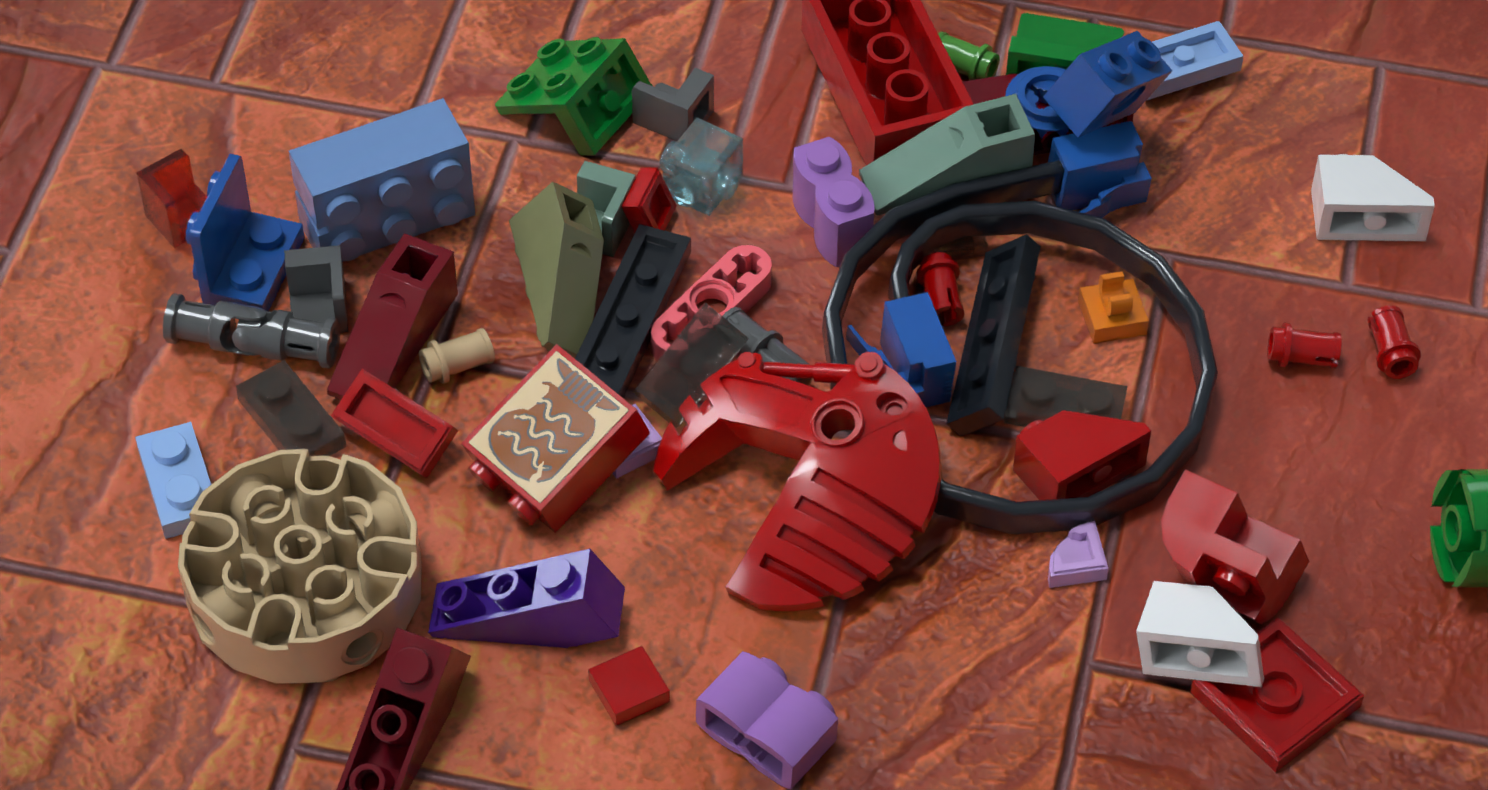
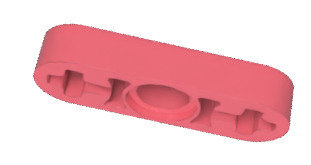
[651,245,772,369]

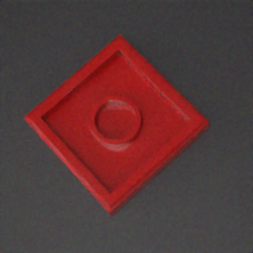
[1190,617,1364,773]

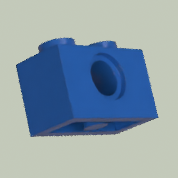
[1043,31,1173,138]

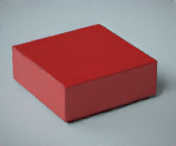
[621,167,677,232]
[588,646,670,726]

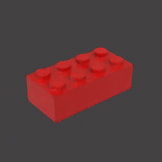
[801,0,974,166]

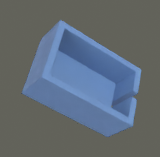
[289,98,475,261]

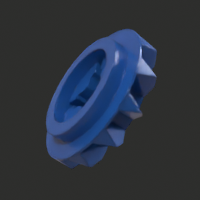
[1005,66,1070,139]

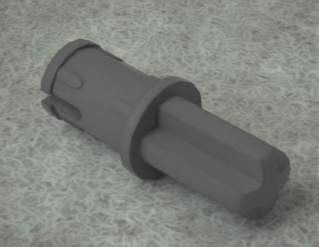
[716,307,813,385]

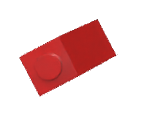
[1013,410,1151,500]

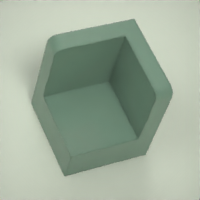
[577,161,636,257]

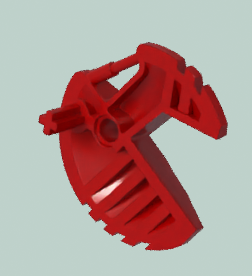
[653,352,942,611]

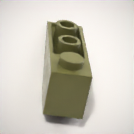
[509,182,604,358]

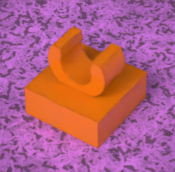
[1078,271,1149,344]

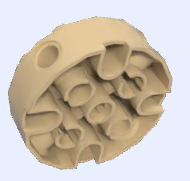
[178,449,422,684]

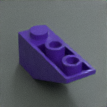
[428,549,625,648]

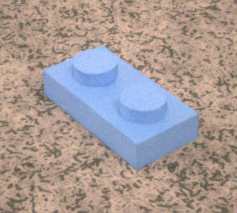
[1147,21,1244,100]
[135,422,211,539]

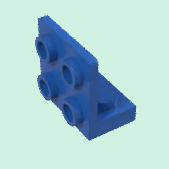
[186,154,305,311]

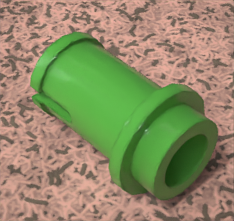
[938,31,1000,81]

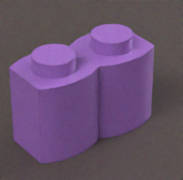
[792,137,874,267]
[696,651,838,790]

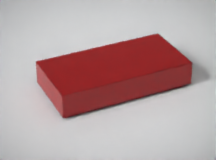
[331,368,458,478]

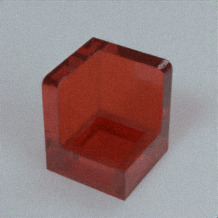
[136,149,207,248]

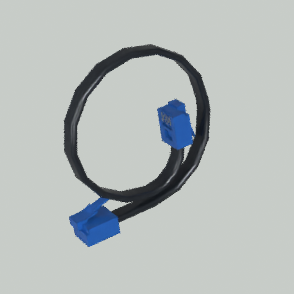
[822,121,1218,535]

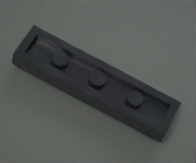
[575,224,691,398]
[946,234,1041,436]

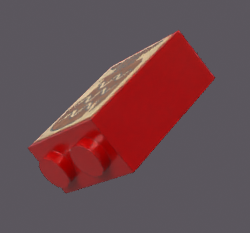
[461,344,650,533]

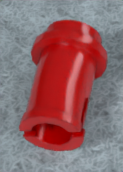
[916,252,965,327]
[1367,305,1421,379]
[1267,322,1342,369]

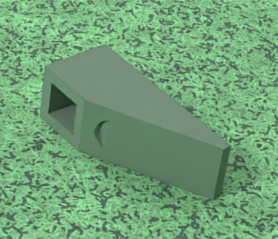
[859,94,1035,216]

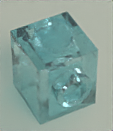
[659,118,743,216]

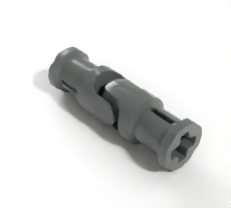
[163,293,340,369]

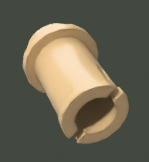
[419,328,495,384]

